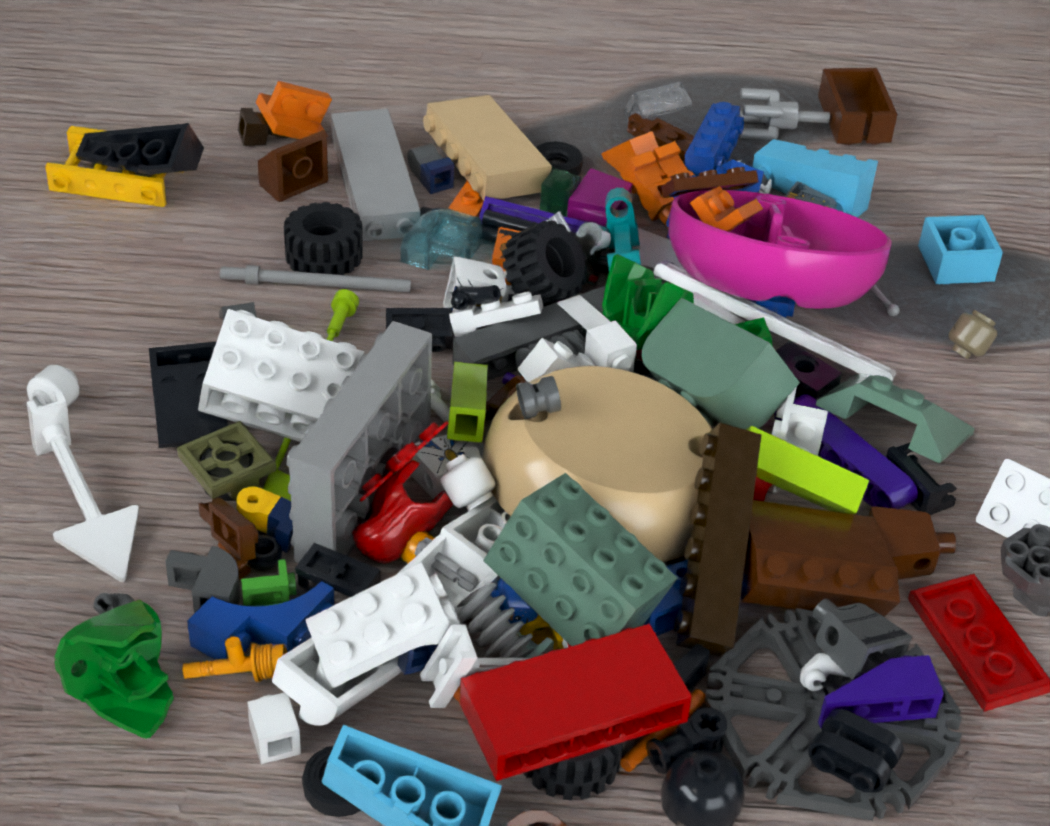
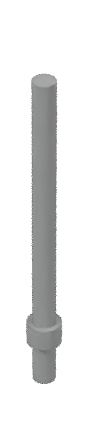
[220,265,411,293]

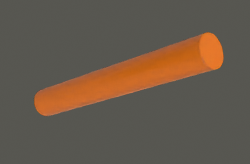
[620,689,706,772]

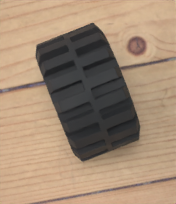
[284,202,363,275]
[503,220,587,307]
[524,742,623,800]

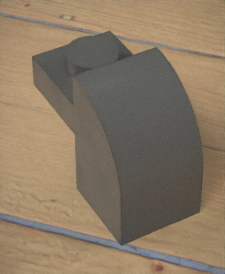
[165,546,240,613]

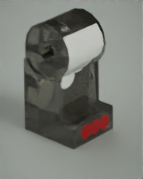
[575,222,611,286]

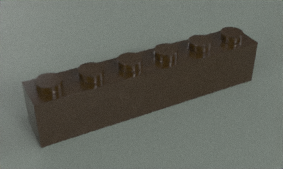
[674,423,762,656]

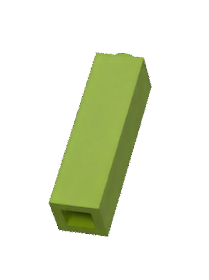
[447,362,488,443]
[746,426,869,514]

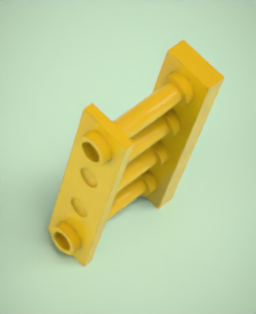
[45,126,184,207]

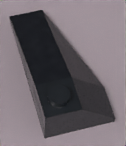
[76,123,204,175]

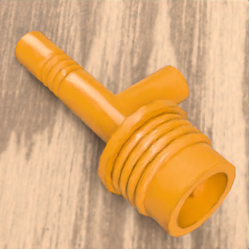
[182,637,288,683]

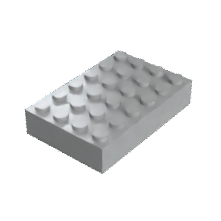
[286,321,432,563]

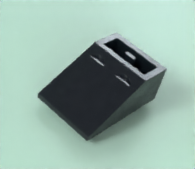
[149,341,228,448]

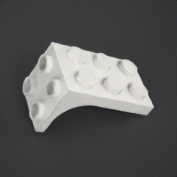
[305,562,462,688]

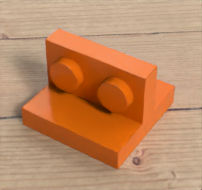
[255,81,332,140]
[690,186,763,232]

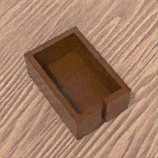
[818,68,898,145]

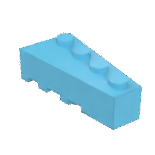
[753,139,878,218]
[322,725,502,826]

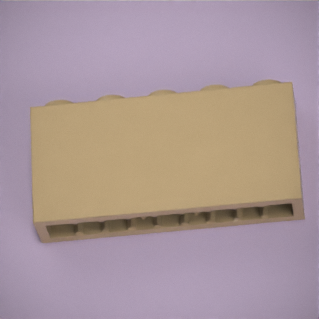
[423,95,552,201]

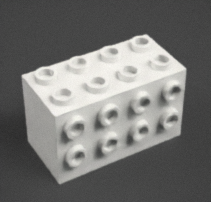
[198,309,364,442]

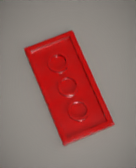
[908,574,1050,712]

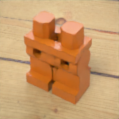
[620,141,694,229]

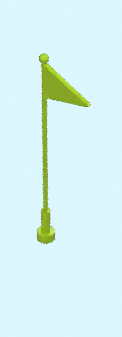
[263,289,359,501]

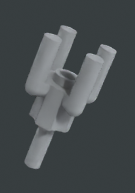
[739,88,830,140]

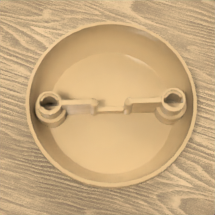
[482,366,713,562]

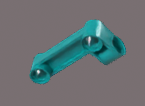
[605,188,641,271]

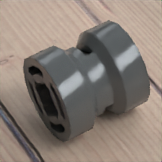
[516,376,561,419]

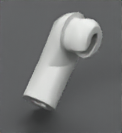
[800,653,849,691]

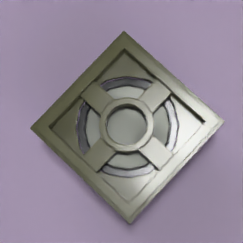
[177,421,276,501]

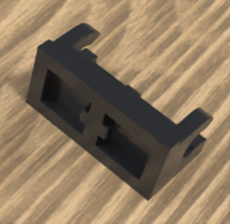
[886,443,957,515]
[295,543,381,597]

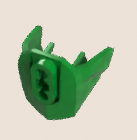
[602,254,694,350]
[54,599,174,739]

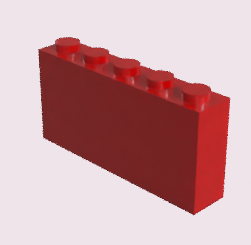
[460,624,692,781]

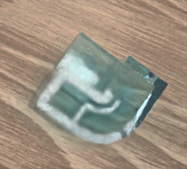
[401,208,482,270]

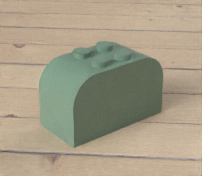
[642,298,800,430]

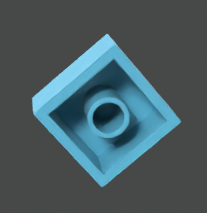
[918,215,1003,284]

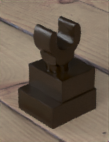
[237,108,287,146]

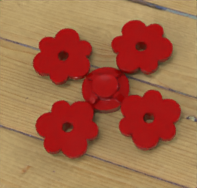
[359,421,449,502]

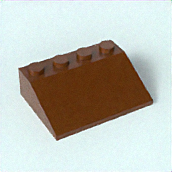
[740,500,900,617]

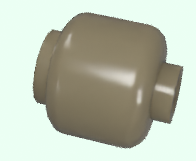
[948,310,997,359]

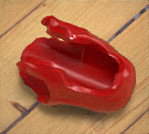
[351,459,453,564]

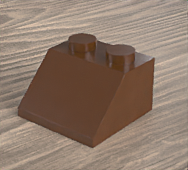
[258,130,328,202]

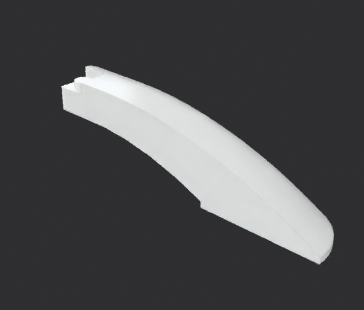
[272,496,510,726]

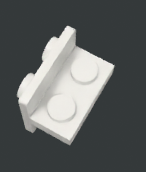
[772,387,828,456]
[976,459,1050,538]

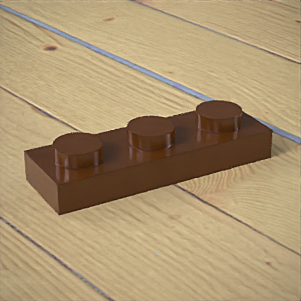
[661,167,759,198]

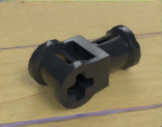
[646,707,727,774]

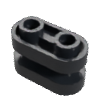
[808,709,904,793]

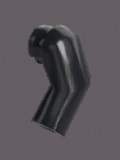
[451,285,501,310]

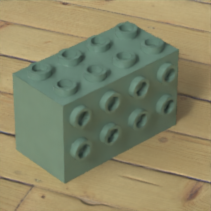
[483,473,678,646]

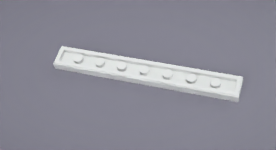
[653,261,897,381]

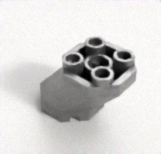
[1000,524,1050,617]

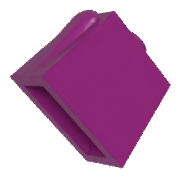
[567,168,633,232]

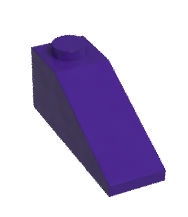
[818,655,944,728]

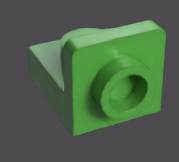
[241,559,297,606]

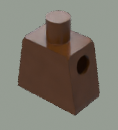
[868,507,956,580]

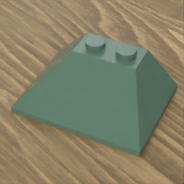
[816,374,975,464]

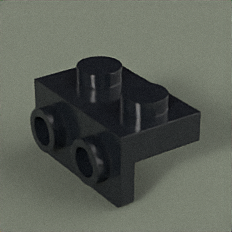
[386,308,452,352]

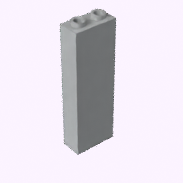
[331,109,420,241]

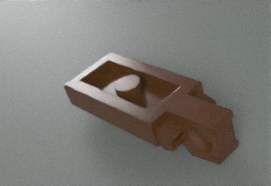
[627,113,695,162]
[199,498,258,561]

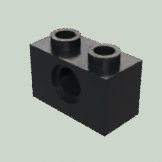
[776,341,842,401]

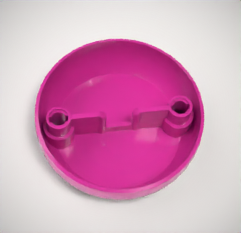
[668,190,892,309]

